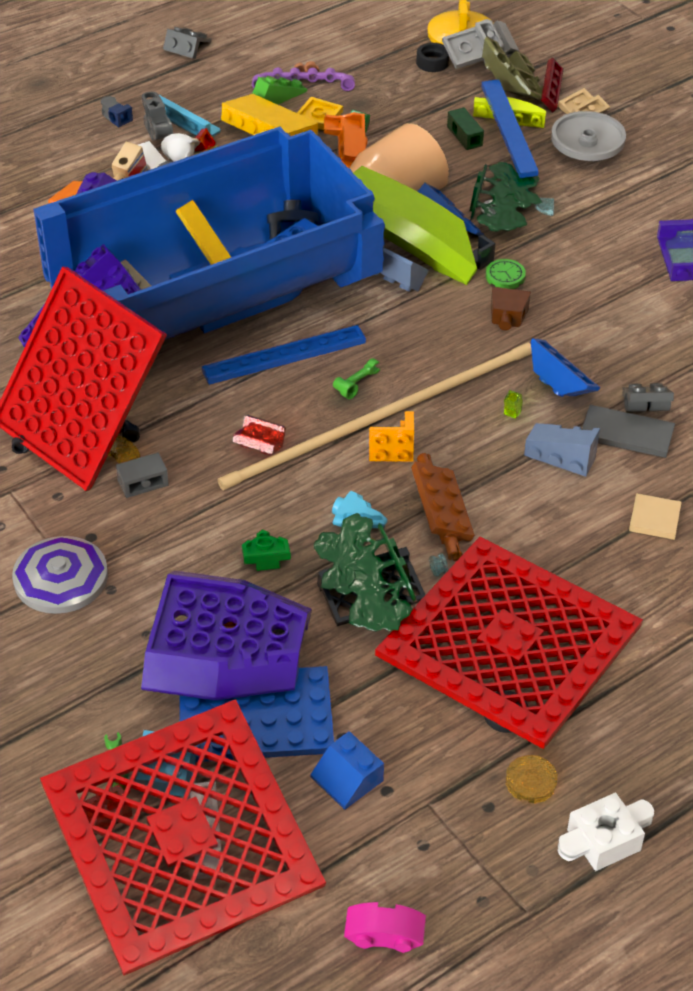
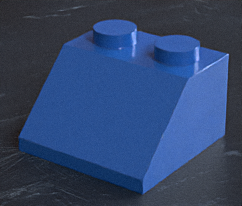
[310,731,384,810]

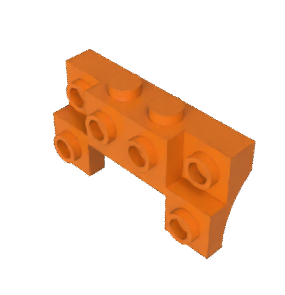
[324,112,368,168]

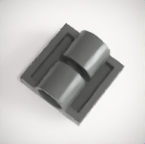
[622,383,674,412]

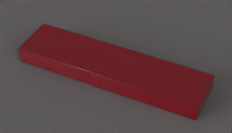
[541,57,564,113]

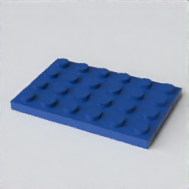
[179,666,334,762]

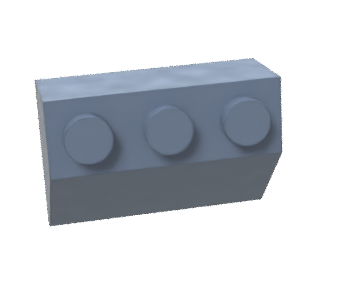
[375,247,429,292]

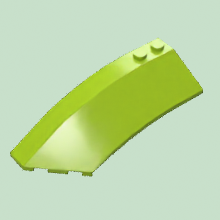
[353,166,477,285]

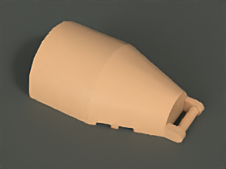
[349,123,449,191]

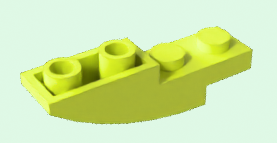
[473,97,546,128]

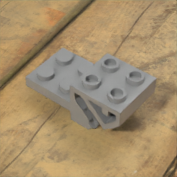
[442,19,519,69]

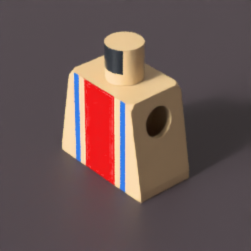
[112,141,148,181]

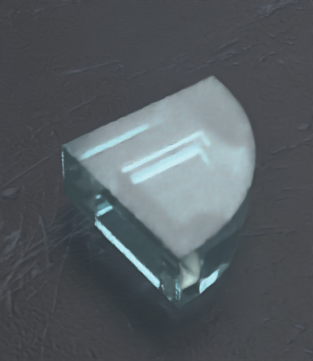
[534,198,554,216]

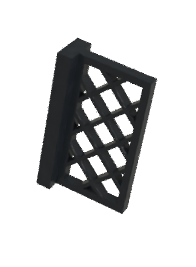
[317,547,425,626]

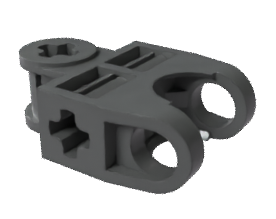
[141,92,173,140]

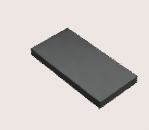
[582,405,675,458]

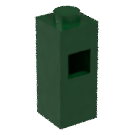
[447,107,484,150]

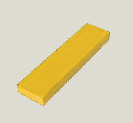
[175,200,231,265]

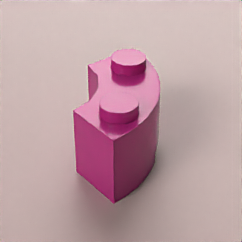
[344,902,426,953]

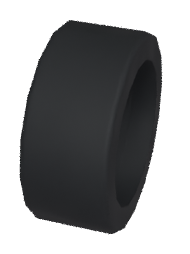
[416,43,449,72]

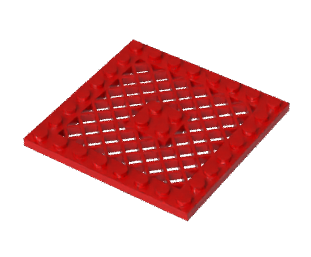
[375,537,643,749]
[40,699,326,976]

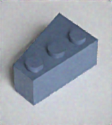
[524,423,600,477]

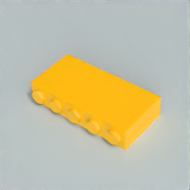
[221,94,319,136]

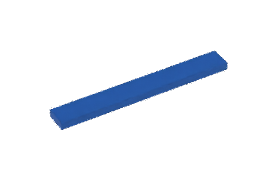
[481,79,539,178]
[202,325,366,385]

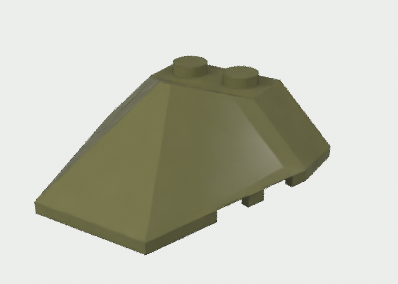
[482,37,543,101]

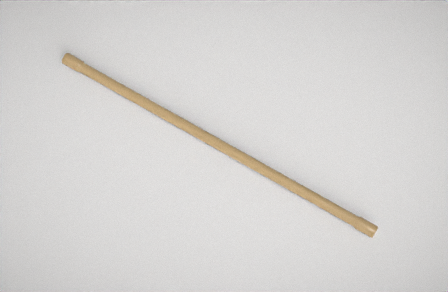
[218,342,532,491]

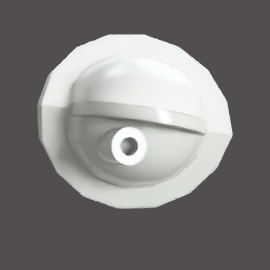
[161,133,200,162]

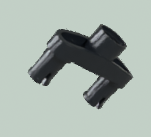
[267,200,320,240]

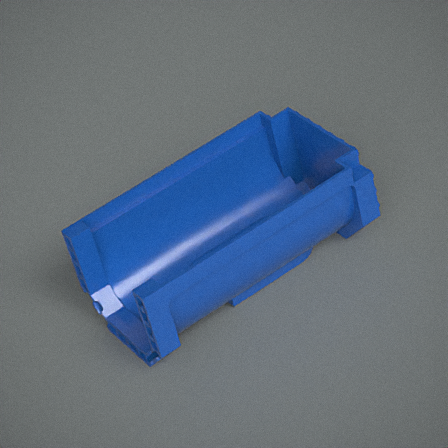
[33,127,385,340]

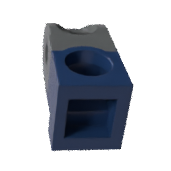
[101,96,133,127]

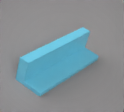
[158,94,221,137]

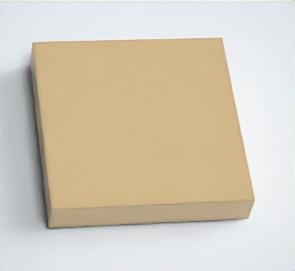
[629,493,681,540]

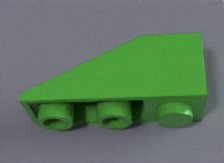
[252,76,308,105]

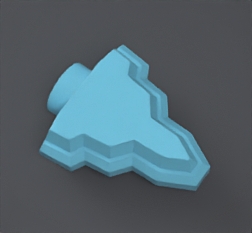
[332,491,387,528]

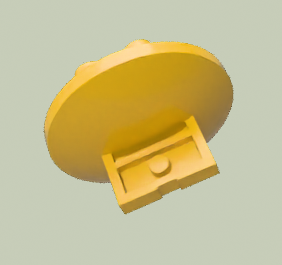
[428,0,493,45]

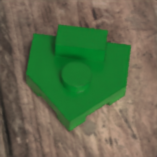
[242,529,291,571]

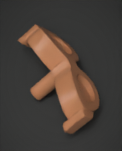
[294,61,319,75]

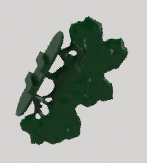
[469,161,542,232]
[314,513,417,632]

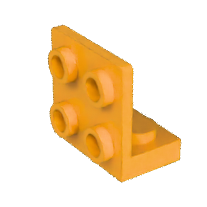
[369,411,414,462]

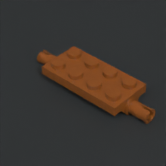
[411,453,475,561]

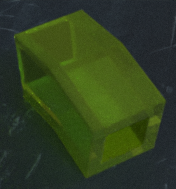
[504,390,523,419]

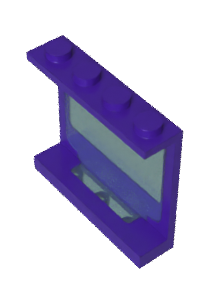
[657,219,693,281]

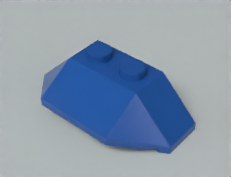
[531,338,600,397]

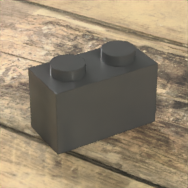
[116,452,169,498]

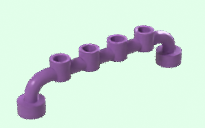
[252,68,355,91]

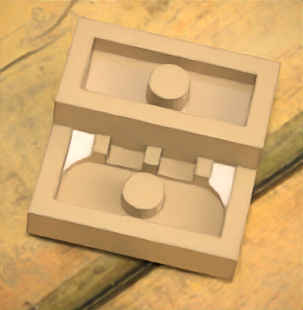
[558,88,610,114]

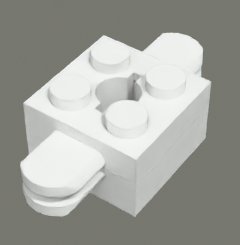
[558,792,654,871]

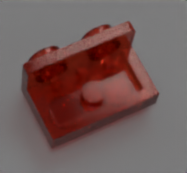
[232,415,286,455]

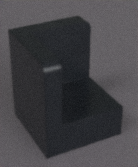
[472,235,496,270]

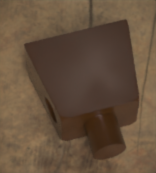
[491,287,531,331]

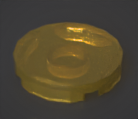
[506,755,558,803]

